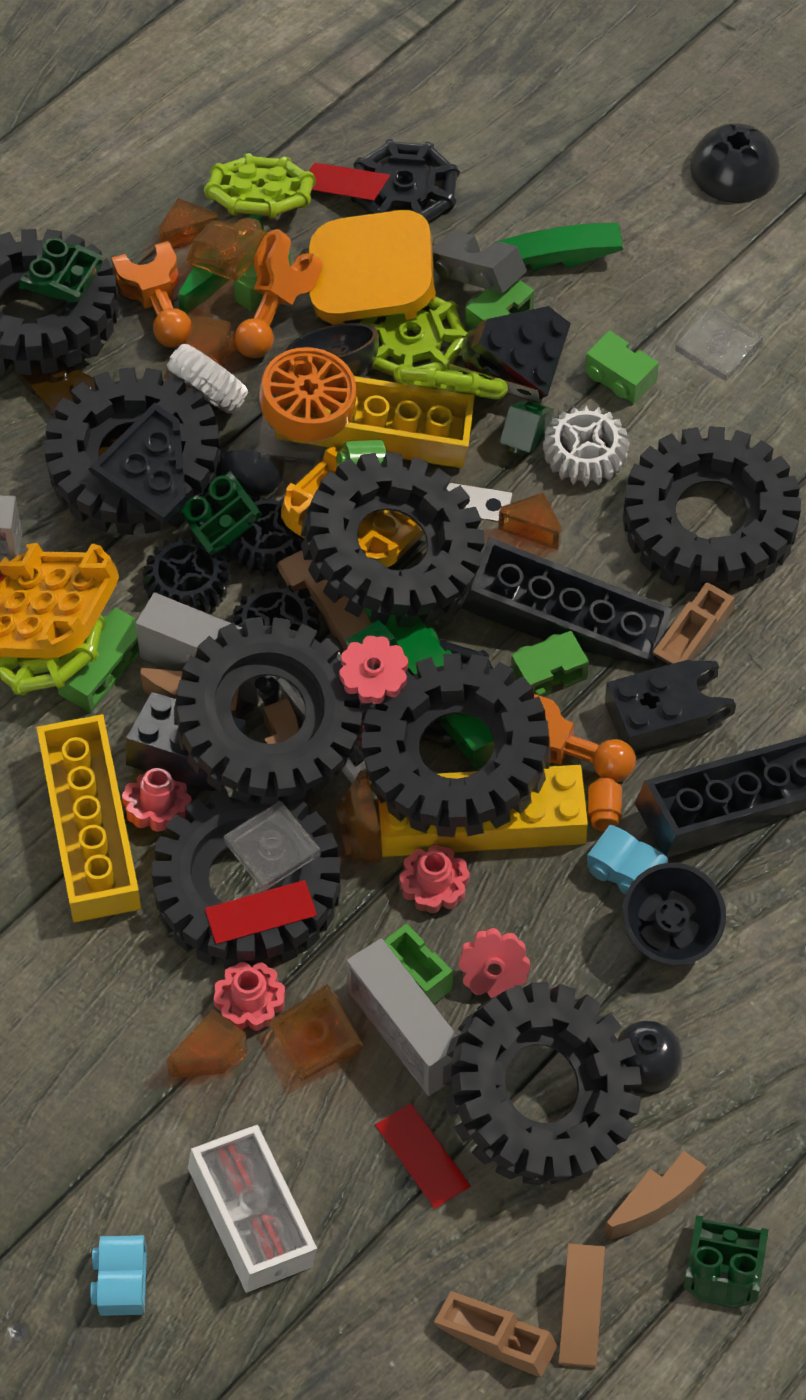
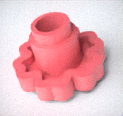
[339,636,408,704]
[122,768,192,832]
[399,845,470,913]
[458,928,530,998]
[214,962,286,1031]

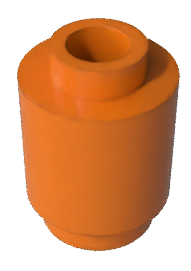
[588,778,622,831]

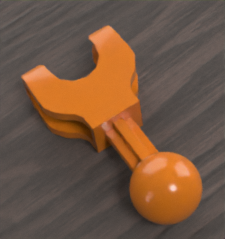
[234,229,323,359]
[111,241,193,348]
[534,694,636,782]

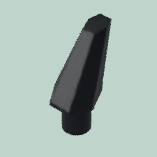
[255,677,280,706]

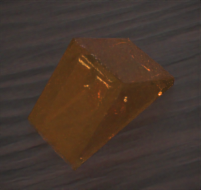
[158,198,220,249]
[498,492,562,550]

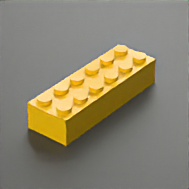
[274,375,475,468]
[37,714,142,923]
[377,765,588,857]

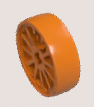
[259,347,357,442]

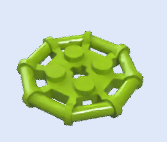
[204,153,316,219]
[360,296,468,377]
[394,364,508,399]
[0,615,106,696]

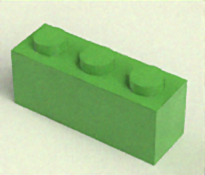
[58,607,140,713]

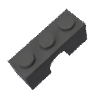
[433,230,527,293]

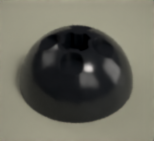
[690,123,780,203]
[286,323,379,377]
[622,863,726,966]

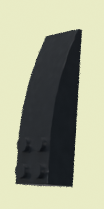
[462,537,672,665]
[634,735,806,857]

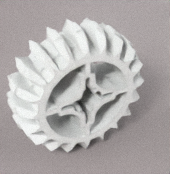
[167,344,248,413]
[543,405,629,487]

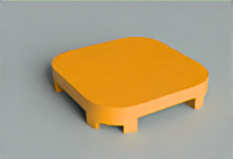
[309,210,436,325]
[281,446,424,567]
[0,543,119,659]

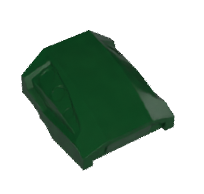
[19,238,105,302]
[180,471,262,556]
[684,1215,769,1309]

